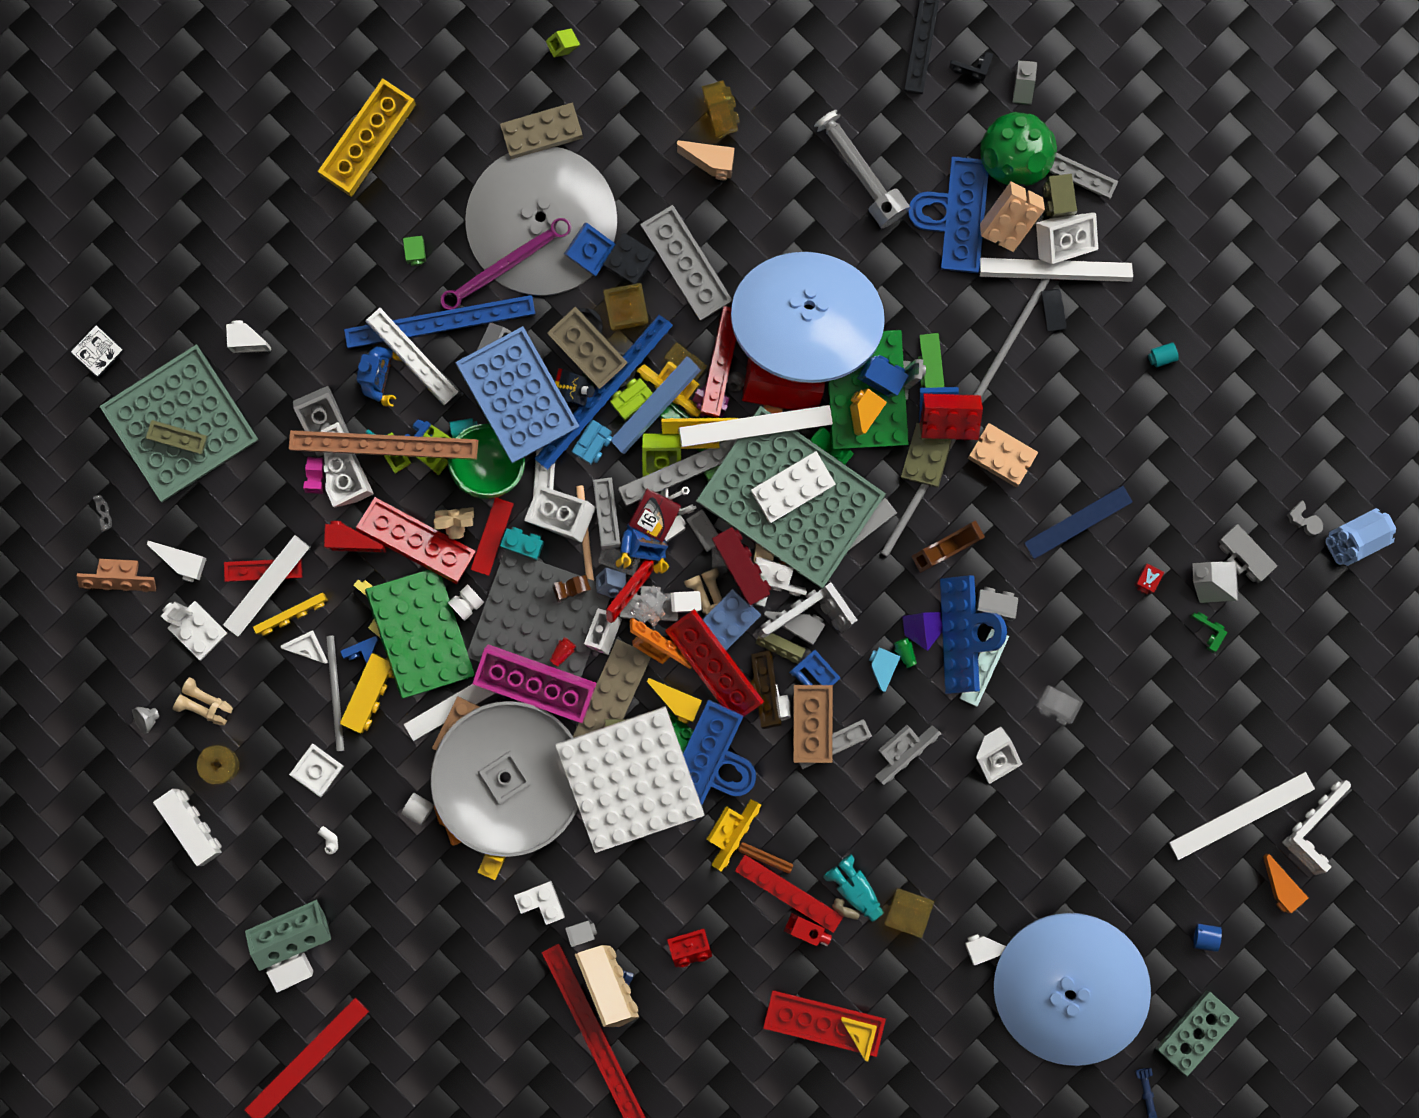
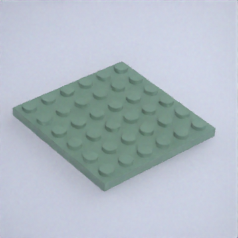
[100,344,259,502]

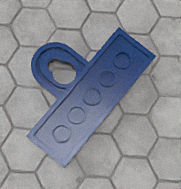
[908,157,988,273]
[940,575,1007,694]
[683,700,756,821]

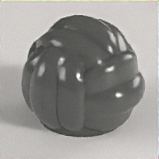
[726,371,745,392]

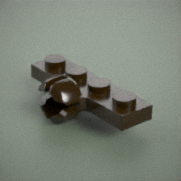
[750,651,782,729]

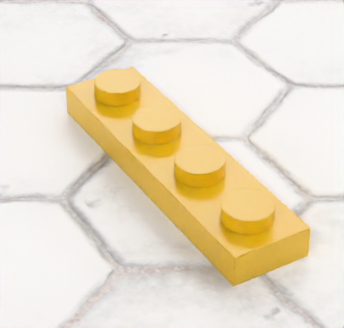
[253,593,328,636]

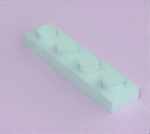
[959,629,1009,707]

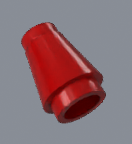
[549,637,576,667]

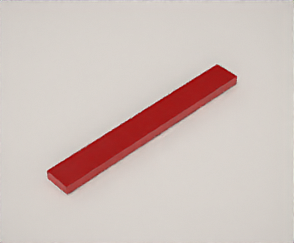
[245,998,369,1118]

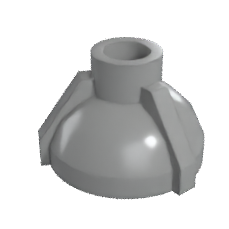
[132,707,159,734]

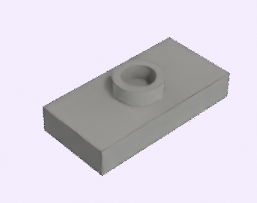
[686,510,718,552]

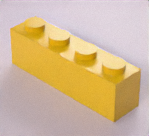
[340,653,393,733]

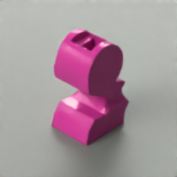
[303,457,324,494]

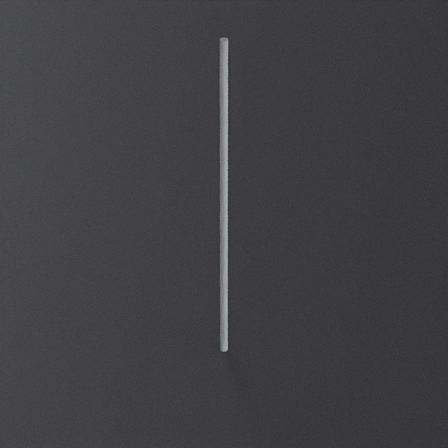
[881,279,1050,557]

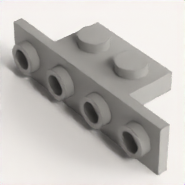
[875,725,941,785]

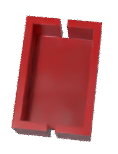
[920,394,983,440]

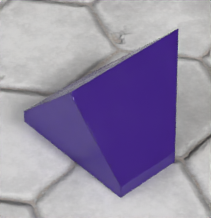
[902,612,943,651]

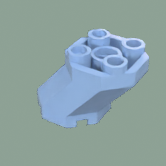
[1326,508,1396,566]

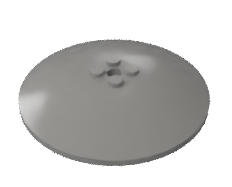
[465,147,617,296]
[430,701,578,857]

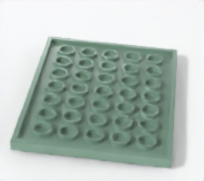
[696,406,886,589]

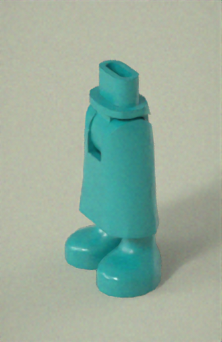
[823,854,884,922]

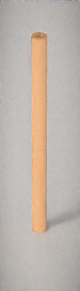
[576,486,594,580]

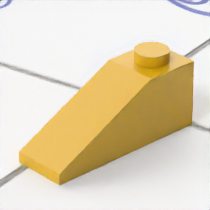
[647,678,702,724]

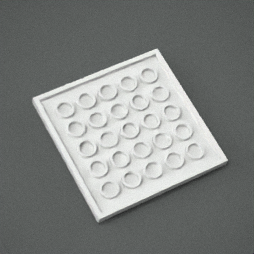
[556,706,705,853]

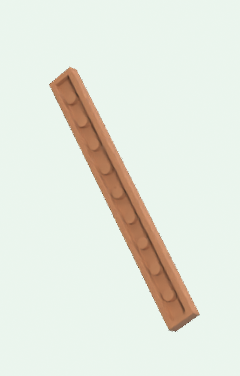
[289,430,478,460]

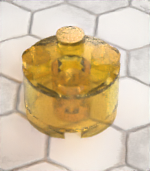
[197,745,239,785]

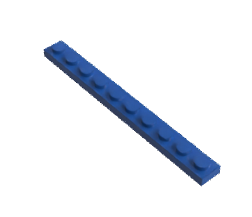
[344,295,536,349]
[534,315,673,470]

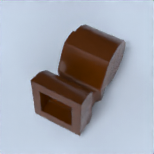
[552,575,591,602]

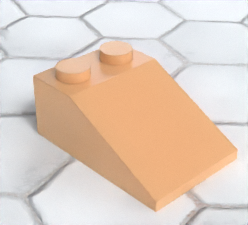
[677,140,734,180]

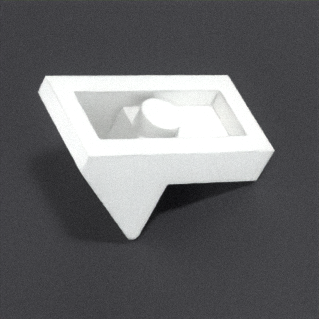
[671,591,701,613]

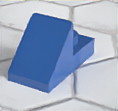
[340,636,379,663]

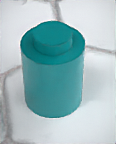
[1148,342,1179,367]
[450,418,478,438]

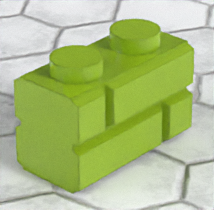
[610,378,653,421]

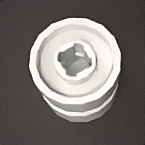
[448,585,484,621]

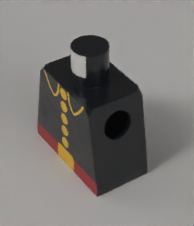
[555,368,595,408]

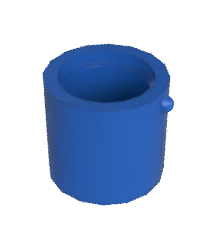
[1193,924,1222,952]

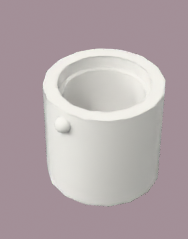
[401,793,434,826]

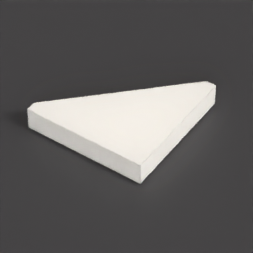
[281,630,328,664]

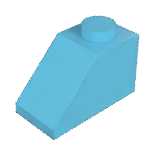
[869,647,900,693]

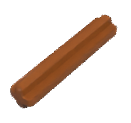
[738,842,793,873]

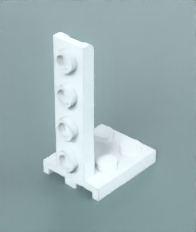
[161,601,228,661]
[1282,780,1351,875]

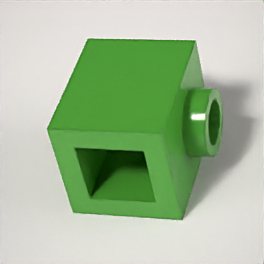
[403,236,426,266]

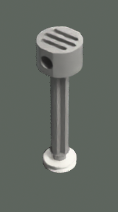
[814,110,911,229]

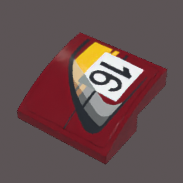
[629,488,681,542]

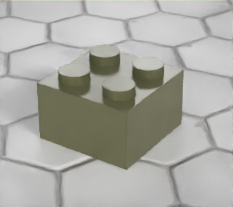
[1042,174,1077,218]

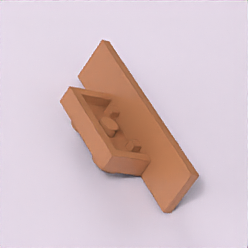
[77,559,156,592]

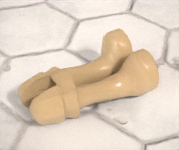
[684,568,722,616]
[173,677,233,725]

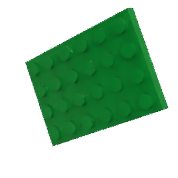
[828,330,908,449]
[365,570,475,700]

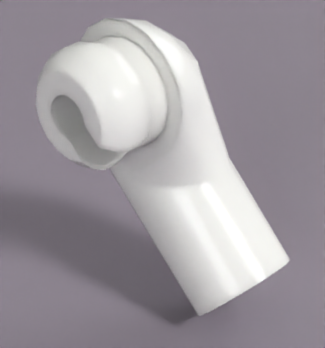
[317,826,338,854]

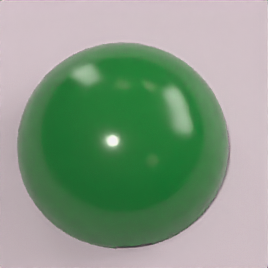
[448,424,525,499]

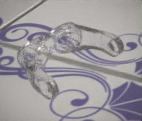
[93,495,112,531]

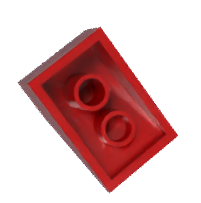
[324,521,386,552]

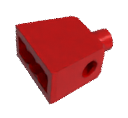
[784,913,832,946]

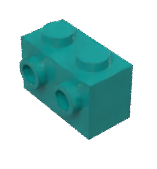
[500,527,544,560]

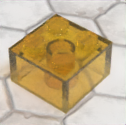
[604,283,649,331]
[884,888,934,938]

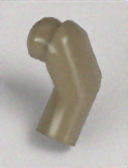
[832,898,860,920]

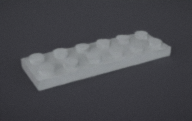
[640,205,733,321]

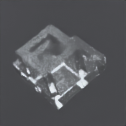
[630,585,667,627]

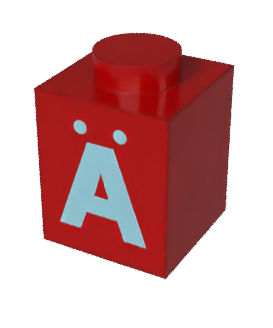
[1134,563,1164,595]

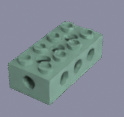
[245,900,331,971]
[1155,990,1239,1076]

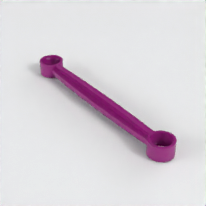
[441,218,572,310]

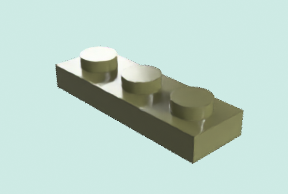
[146,420,208,455]

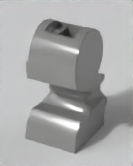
[1286,500,1323,536]

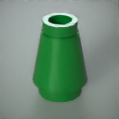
[894,638,917,668]

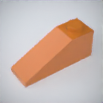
[1263,854,1308,913]

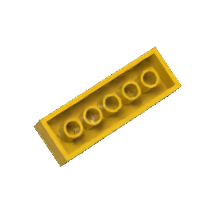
[318,78,416,197]

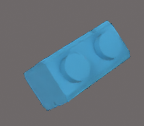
[572,419,613,465]

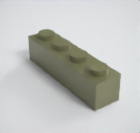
[755,633,806,664]

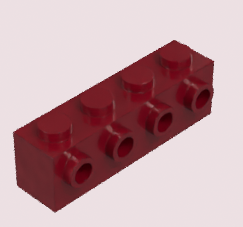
[712,527,772,607]

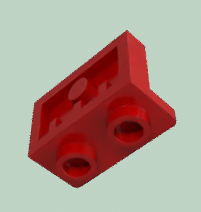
[667,929,712,967]

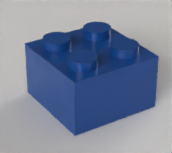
[857,355,909,398]

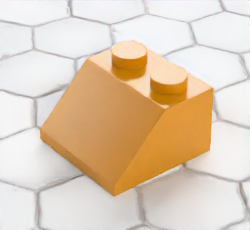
[850,389,887,436]

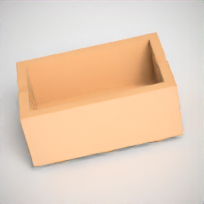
[980,182,1045,252]
[967,423,1038,488]

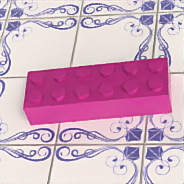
[473,644,597,723]

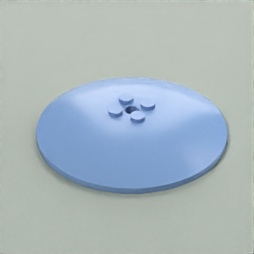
[731,252,884,383]
[994,913,1151,1066]

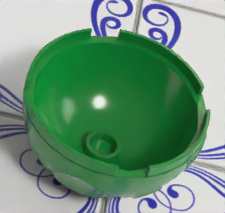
[980,112,1057,186]

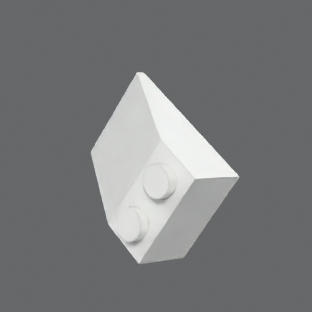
[1036,213,1098,264]
[524,485,596,542]

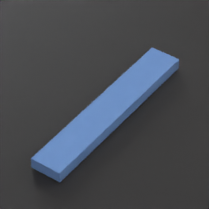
[611,357,701,454]

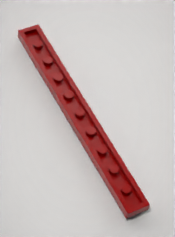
[542,944,646,1118]

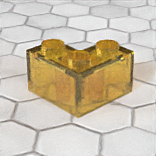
[701,80,740,137]

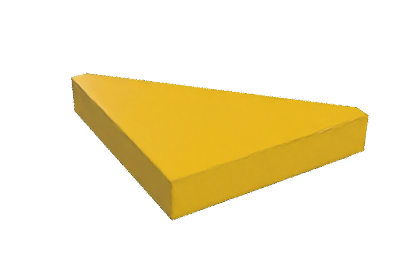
[841,1017,877,1061]

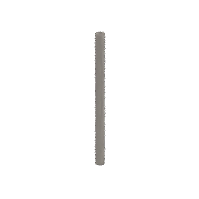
[326,636,344,751]

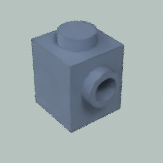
[596,567,627,598]

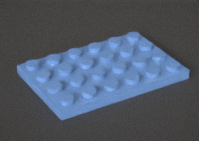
[455,326,579,464]

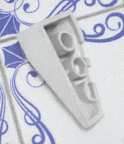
[321,422,374,508]

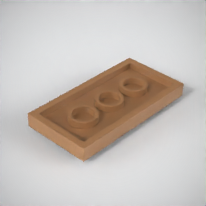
[793,685,833,763]

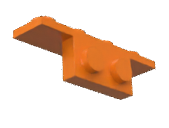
[630,618,692,669]

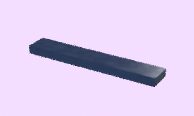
[1024,486,1133,560]

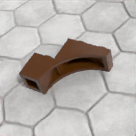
[911,521,985,573]

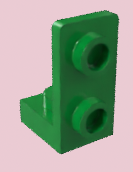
[810,426,854,465]
[1190,612,1228,653]

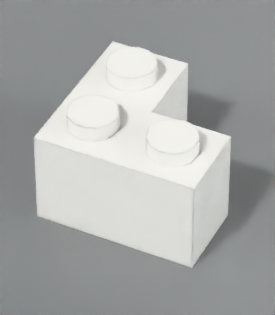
[514,881,565,925]

